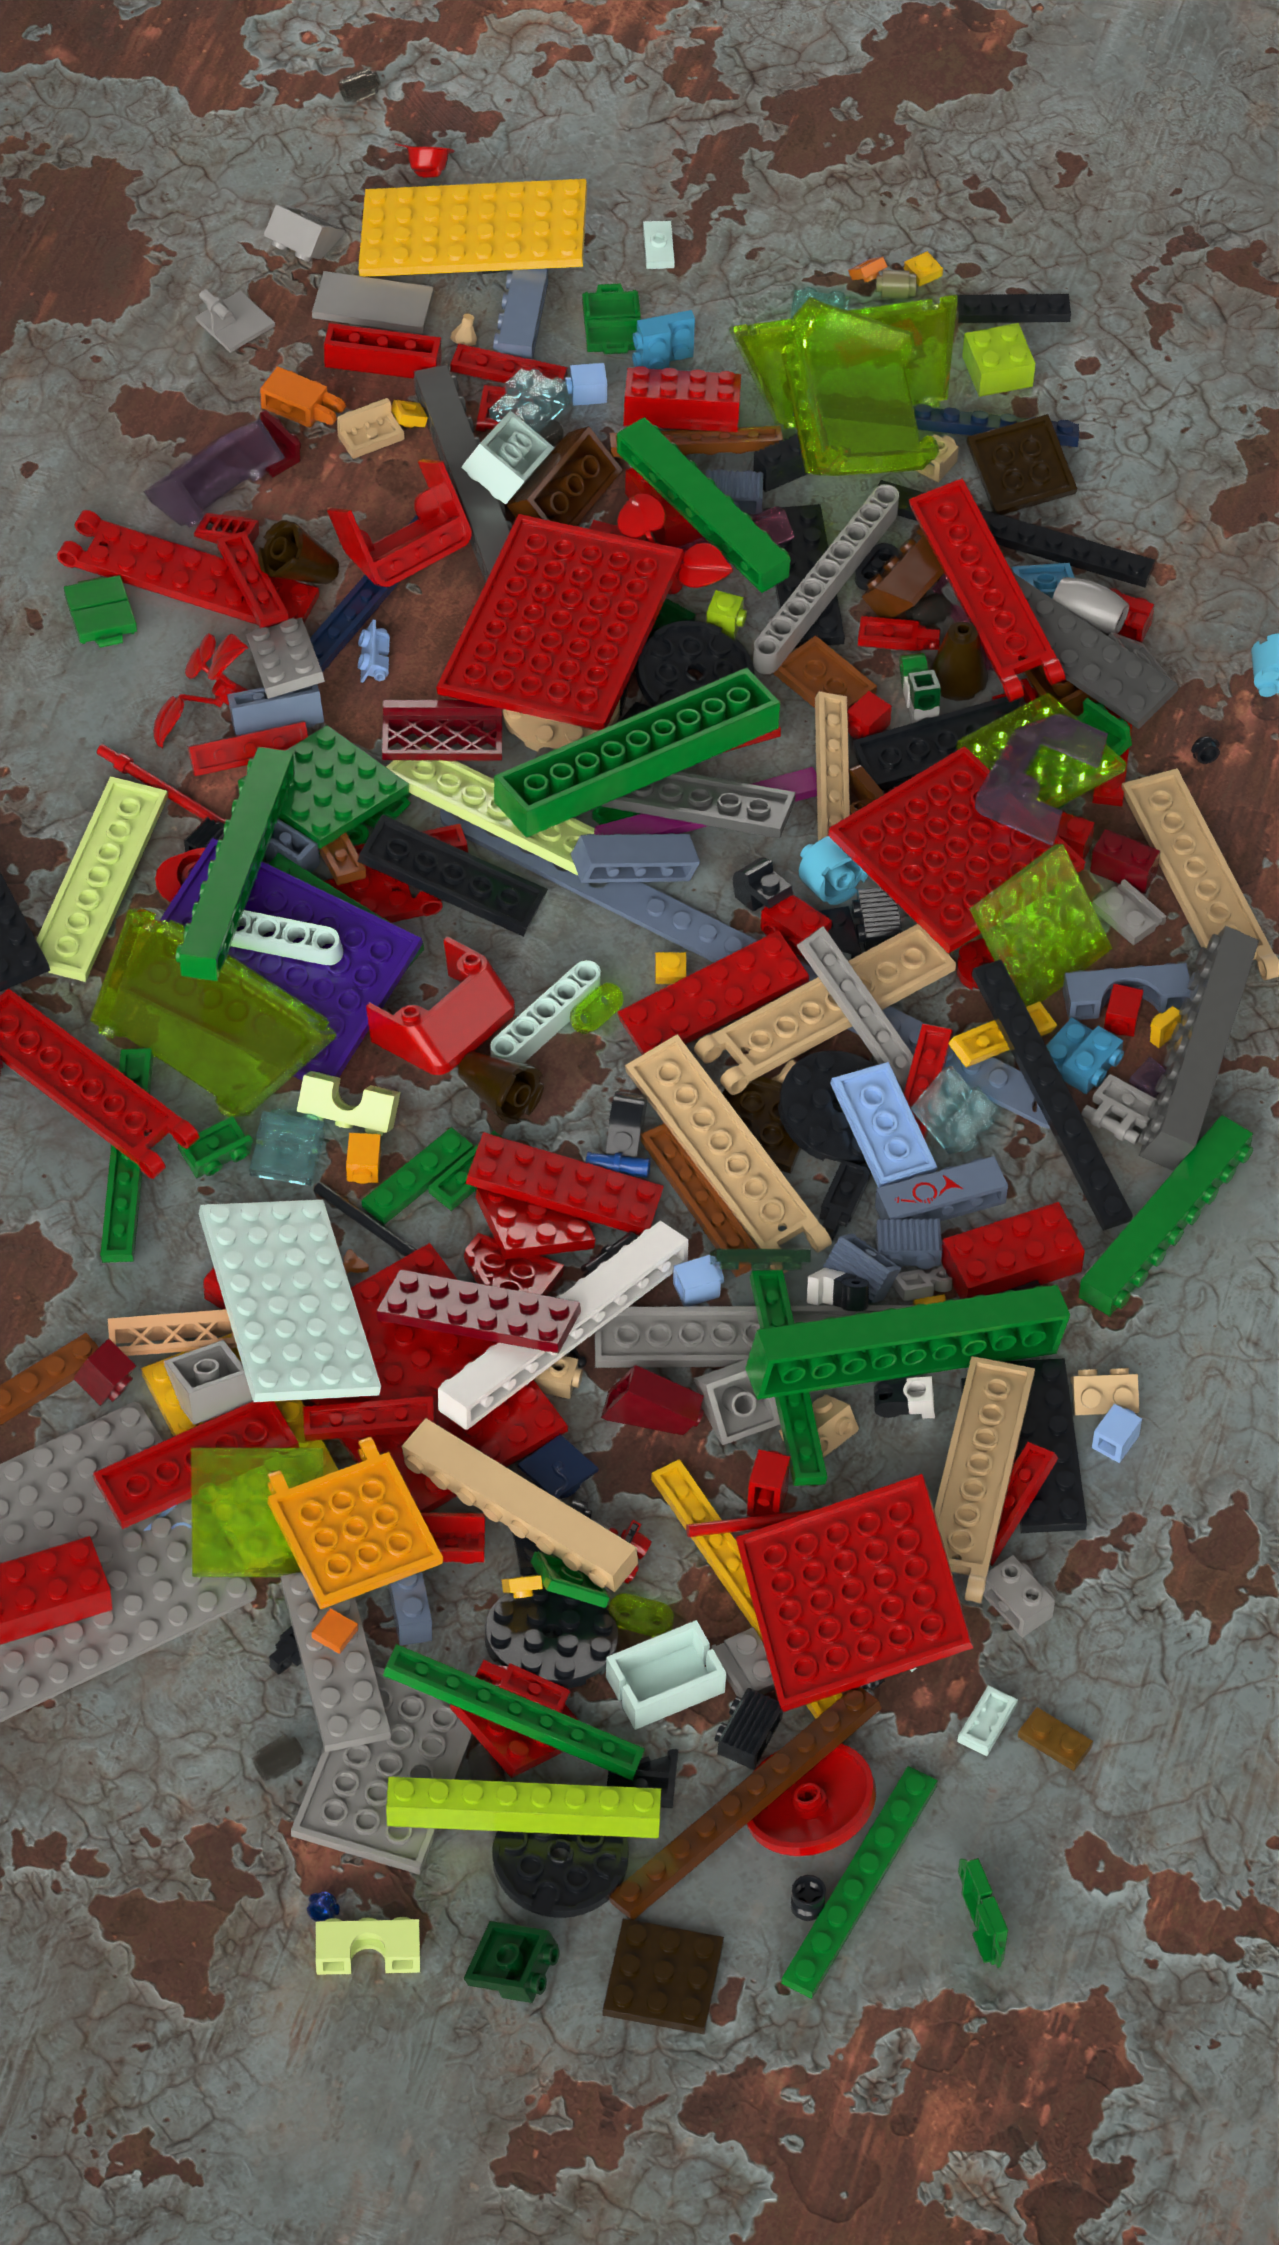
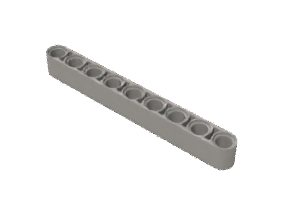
[753,485,899,674]

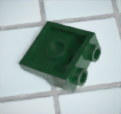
[464,1921,560,2003]

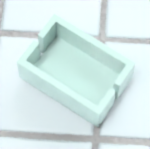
[606,1620,726,1730]

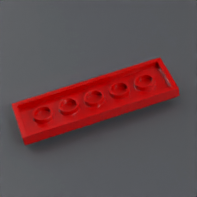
[617,930,809,1055]
[466,1132,664,1236]
[93,1401,299,1529]

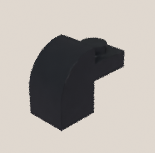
[733,857,793,912]
[606,1091,647,1158]

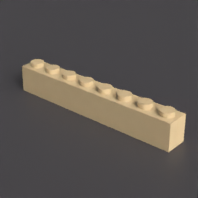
[402,1418,638,1592]

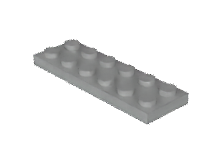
[281,1572,391,1752]

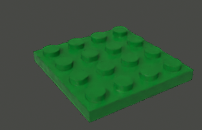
[238,725,409,849]

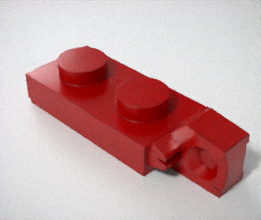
[858,616,941,651]
[475,1659,570,1713]

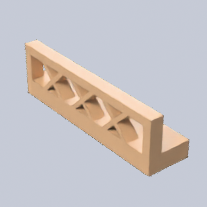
[108,1309,237,1356]

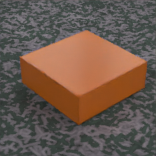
[312,1608,358,1654]

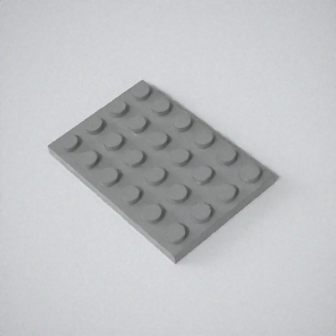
[291,1666,474,1875]

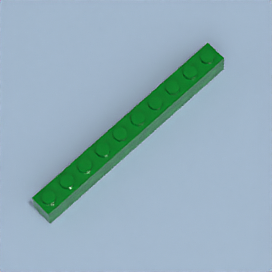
[176,747,295,981]

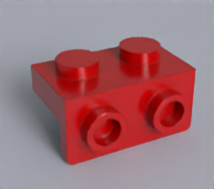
[760,895,832,960]
[421,1513,485,1564]

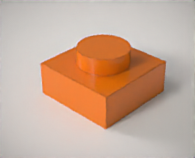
[848,257,887,282]

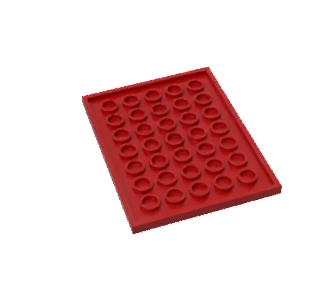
[436,514,684,730]
[310,1243,568,1513]

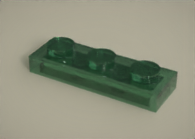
[710,1249,811,1271]

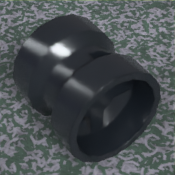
[791,1875,826,1921]

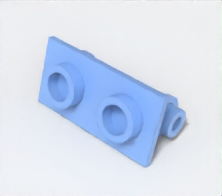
[358,619,390,683]

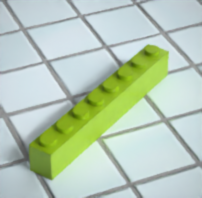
[386,1776,661,1838]

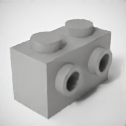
[983,1555,1055,1638]

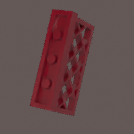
[382,700,502,761]

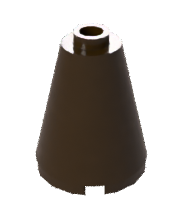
[258,520,339,584]
[930,621,988,701]
[458,1051,544,1124]

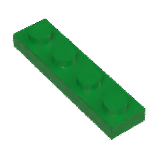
[362,1127,474,1225]

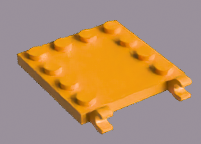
[267,1437,443,1610]

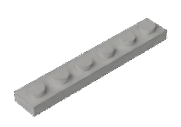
[796,926,914,1094]

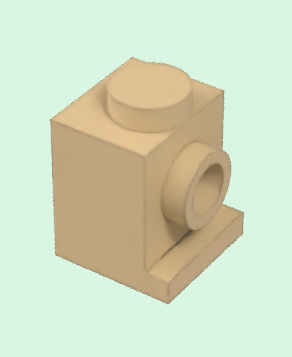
[914,434,959,483]
[533,1356,583,1399]

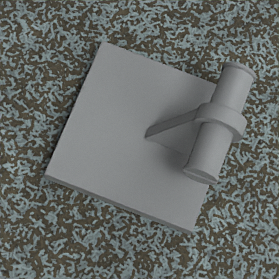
[196,289,275,353]

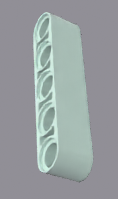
[231,910,343,965]
[491,960,601,1063]

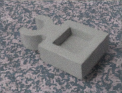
[892,1268,952,1301]

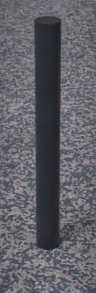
[314,1181,417,1257]

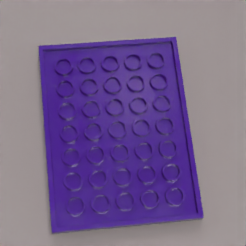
[117,838,423,1081]

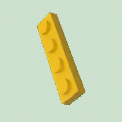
[948,1001,1057,1068]

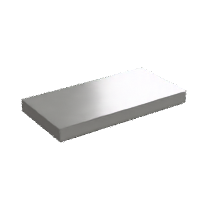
[312,271,434,334]

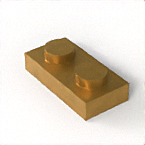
[1018,1707,1093,1771]

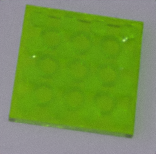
[956,693,1126,818]
[969,844,1113,1007]
[191,1448,323,1577]

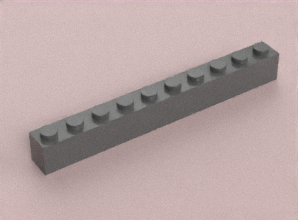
[414,365,512,583]

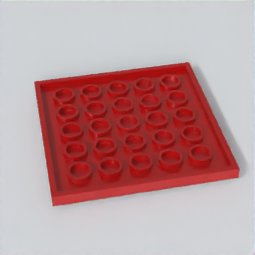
[828,746,1086,954]
[735,1474,974,1712]

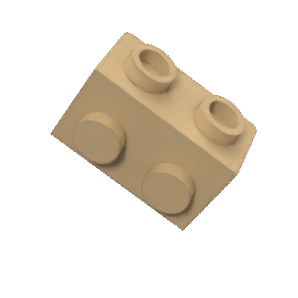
[337,398,404,459]
[1070,1368,1139,1415]
[779,1394,859,1458]

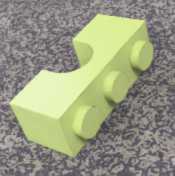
[297,1071,401,1136]
[316,1917,420,1975]

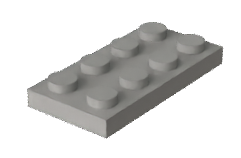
[245,617,325,699]

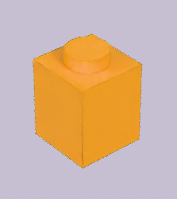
[346,1133,381,1184]

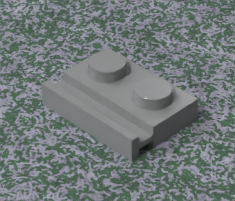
[1092,879,1166,946]
[711,1627,775,1698]

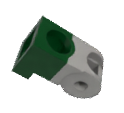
[908,670,941,723]

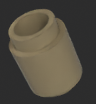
[876,270,916,299]

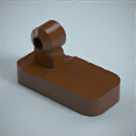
[849,764,884,815]

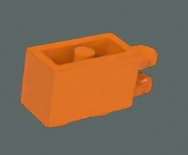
[260,366,346,428]

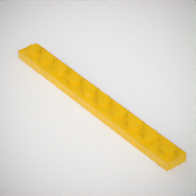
[651,1459,843,1719]

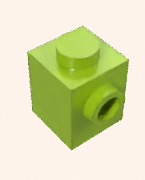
[706,590,747,640]

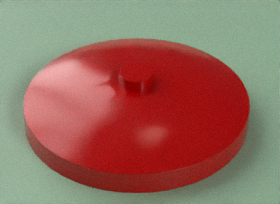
[746,1743,876,1856]

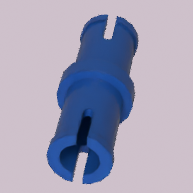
[586,1152,651,1178]

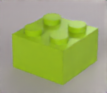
[962,323,1036,397]

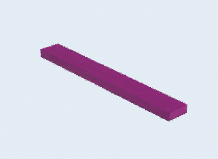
[594,767,817,835]

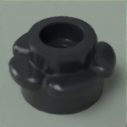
[1191,736,1220,764]

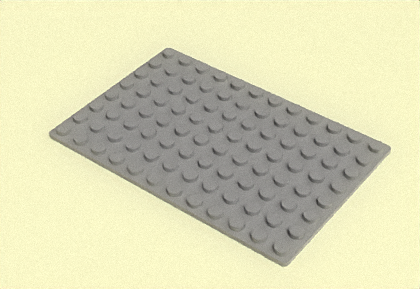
[0,1402,257,1722]

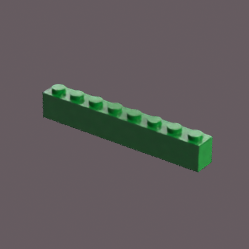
[617,417,791,593]
[1078,1115,1253,1317]

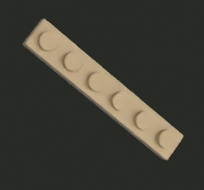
[815,691,850,841]

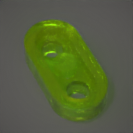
[570,983,624,1034]
[609,1593,674,1637]

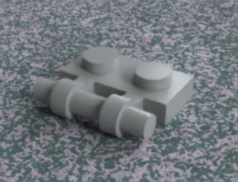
[1081,1074,1157,1145]

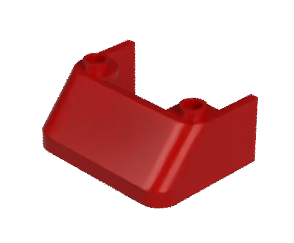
[327,459,472,587]
[366,937,515,1075]

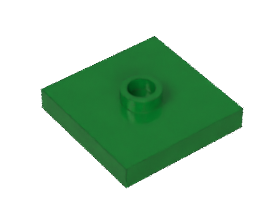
[531,1551,610,1608]

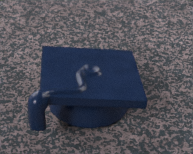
[518,1434,598,1500]

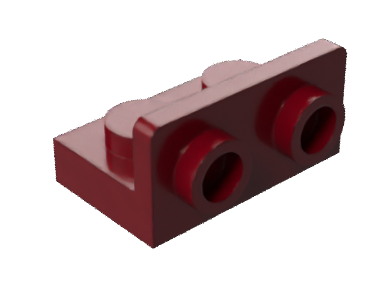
[238,410,301,477]

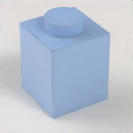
[565,363,607,406]
[673,1255,724,1306]
[1092,1404,1142,1463]

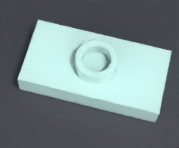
[643,221,674,269]
[957,1685,1018,1756]

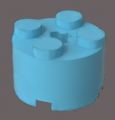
[1251,633,1279,697]
[799,836,868,905]

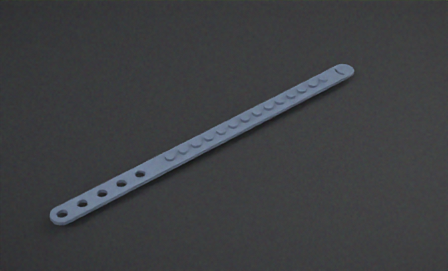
[440,808,1050,1129]

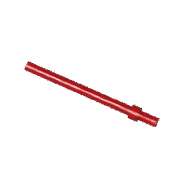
[96,744,226,824]
[686,1509,817,1537]

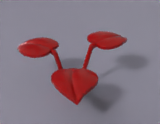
[618,494,733,595]
[153,633,248,749]

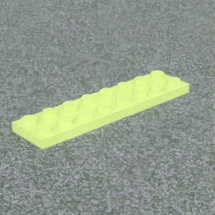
[386,745,595,875]
[36,776,168,982]

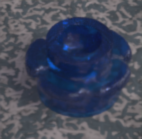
[307,1892,340,1922]

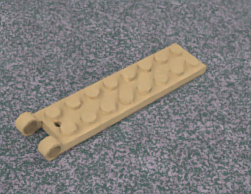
[1122,768,1279,981]
[694,924,956,1095]
[625,1034,832,1273]
[934,1356,1035,1603]

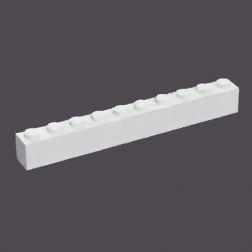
[438,1221,688,1430]

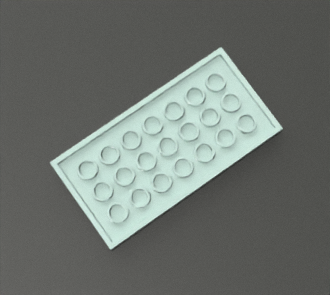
[198,1199,381,1402]

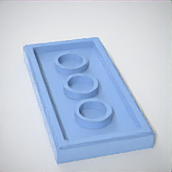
[830,1062,938,1188]

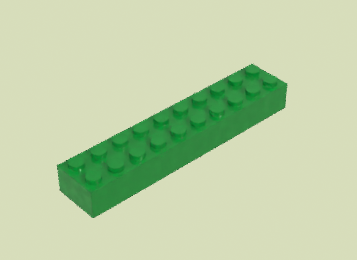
[494,668,780,838]
[745,1285,1070,1400]

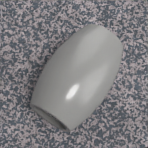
[1052,577,1129,634]

